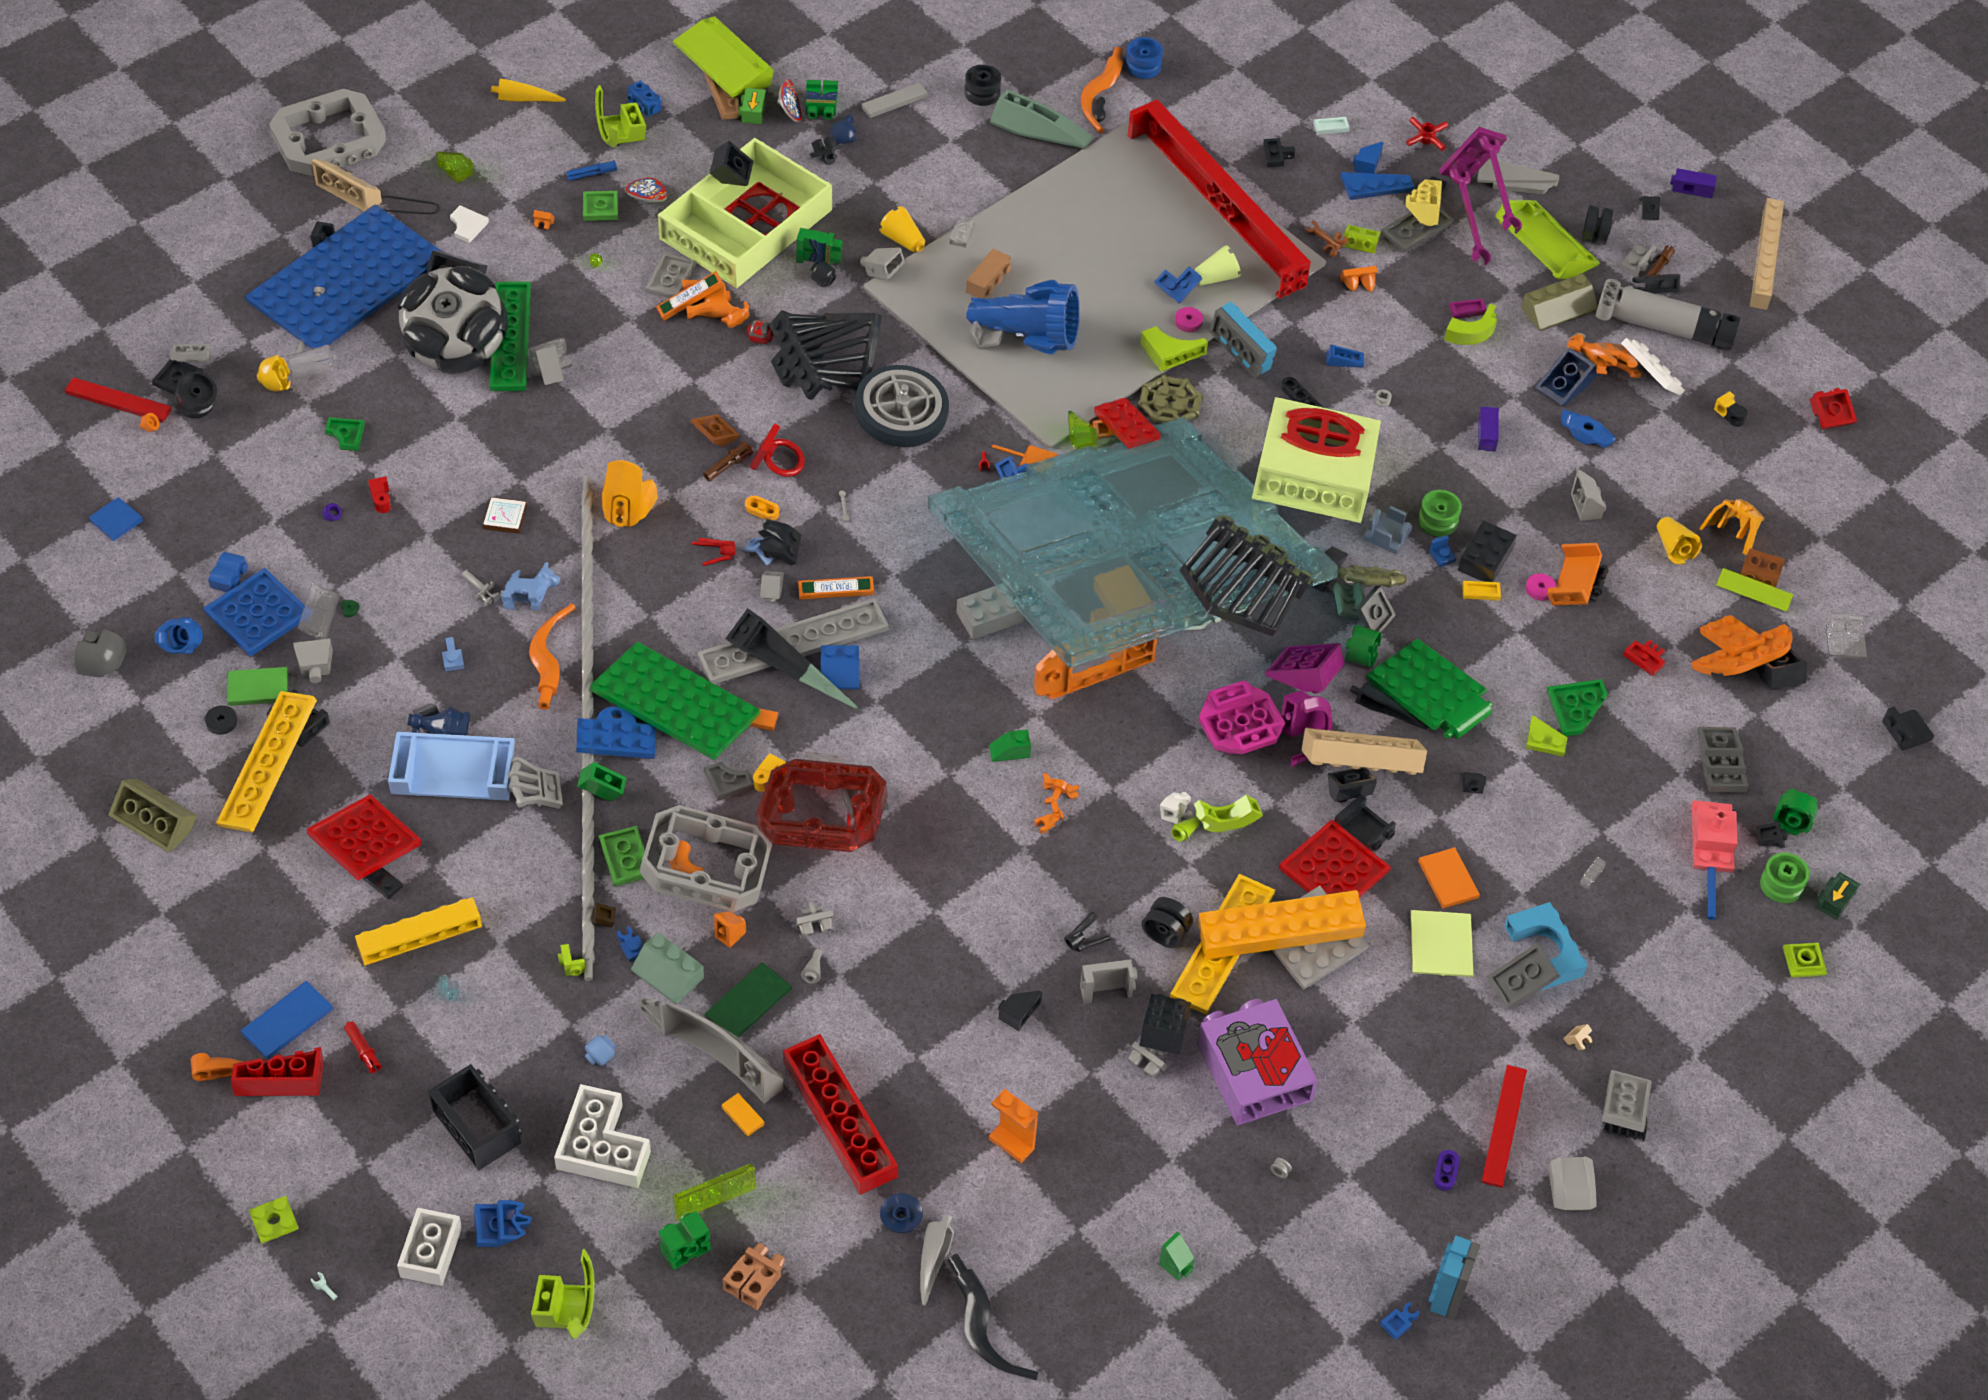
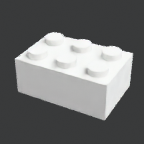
[397,1208,462,1286]

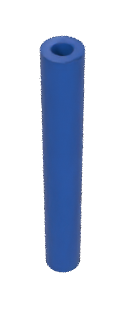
[1707,867,1716,920]

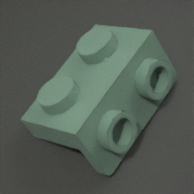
[1333,582,1365,620]

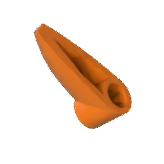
[190,1053,243,1081]

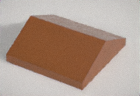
[690,414,740,447]

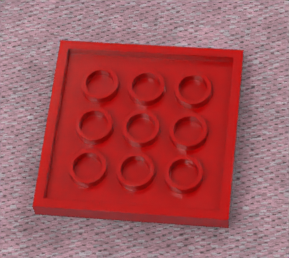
[307,794,421,881]
[1278,819,1391,898]

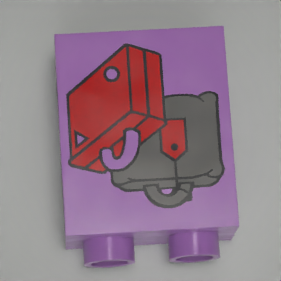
[1197,999,1318,1126]

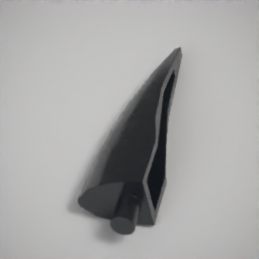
[1349,682,1428,730]

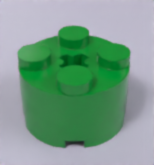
[1345,625,1382,667]
[1773,789,1818,836]

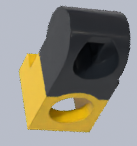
[1714,391,1748,427]

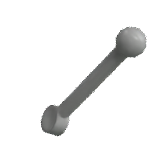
[839,491,850,522]

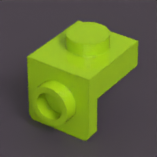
[558,944,586,976]

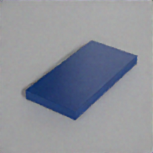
[240,980,333,1060]

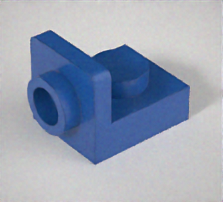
[1429,535,1457,567]

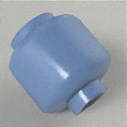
[585,1035,616,1066]

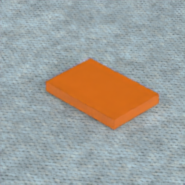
[1418,847,1480,909]

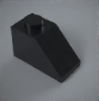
[998,990,1043,1031]

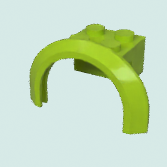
[595,85,646,148]
[531,1249,595,1339]

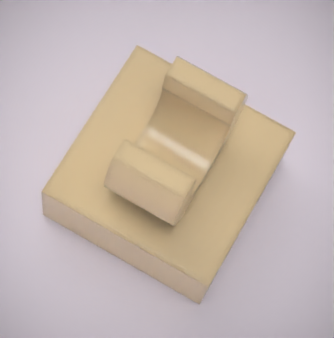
[1563,1024,1592,1050]

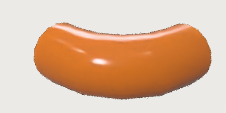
[669,840,703,874]

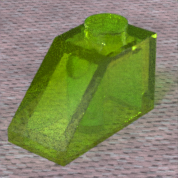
[436,151,474,183]
[1068,411,1098,450]

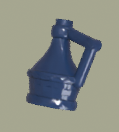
[407,707,470,736]

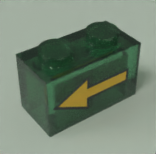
[1816,872,1860,920]

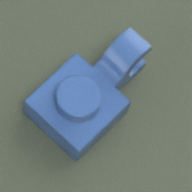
[442,637,464,671]

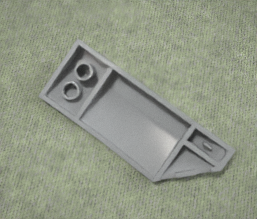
[638,997,784,1104]

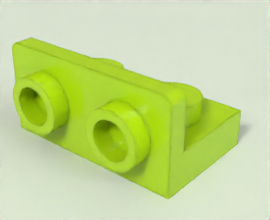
[1343,224,1381,254]

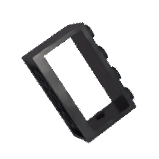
[428,1064,522,1171]

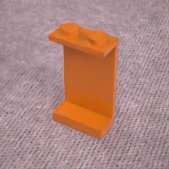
[1547,543,1602,605]
[989,1088,1038,1163]

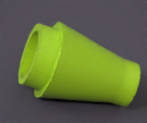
[1171,817,1200,842]

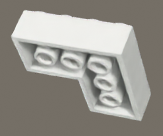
[554,1084,651,1188]

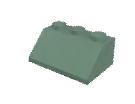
[631,932,704,1005]

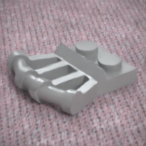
[508,757,563,809]

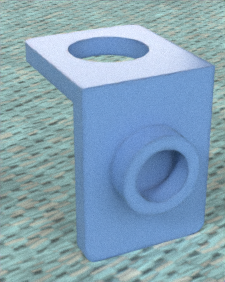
[742,537,774,565]

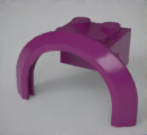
[1281,690,1332,767]

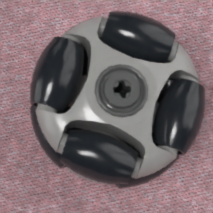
[398,266,508,374]

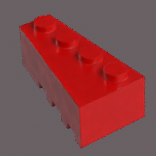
[231,1047,324,1096]

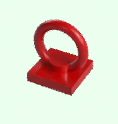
[750,423,805,477]

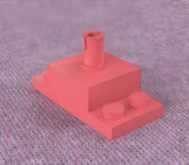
[1692,800,1737,873]

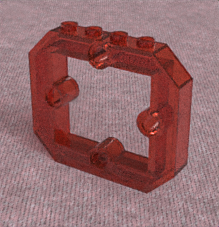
[756,759,888,852]

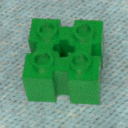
[658,1211,711,1271]

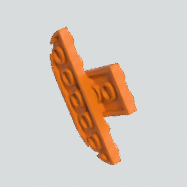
[1691,615,1792,676]

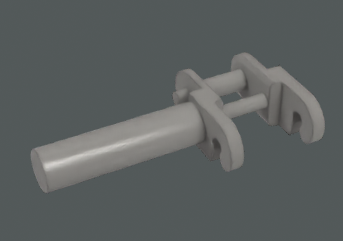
[462,570,503,606]

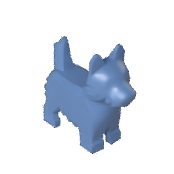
[501,562,560,610]

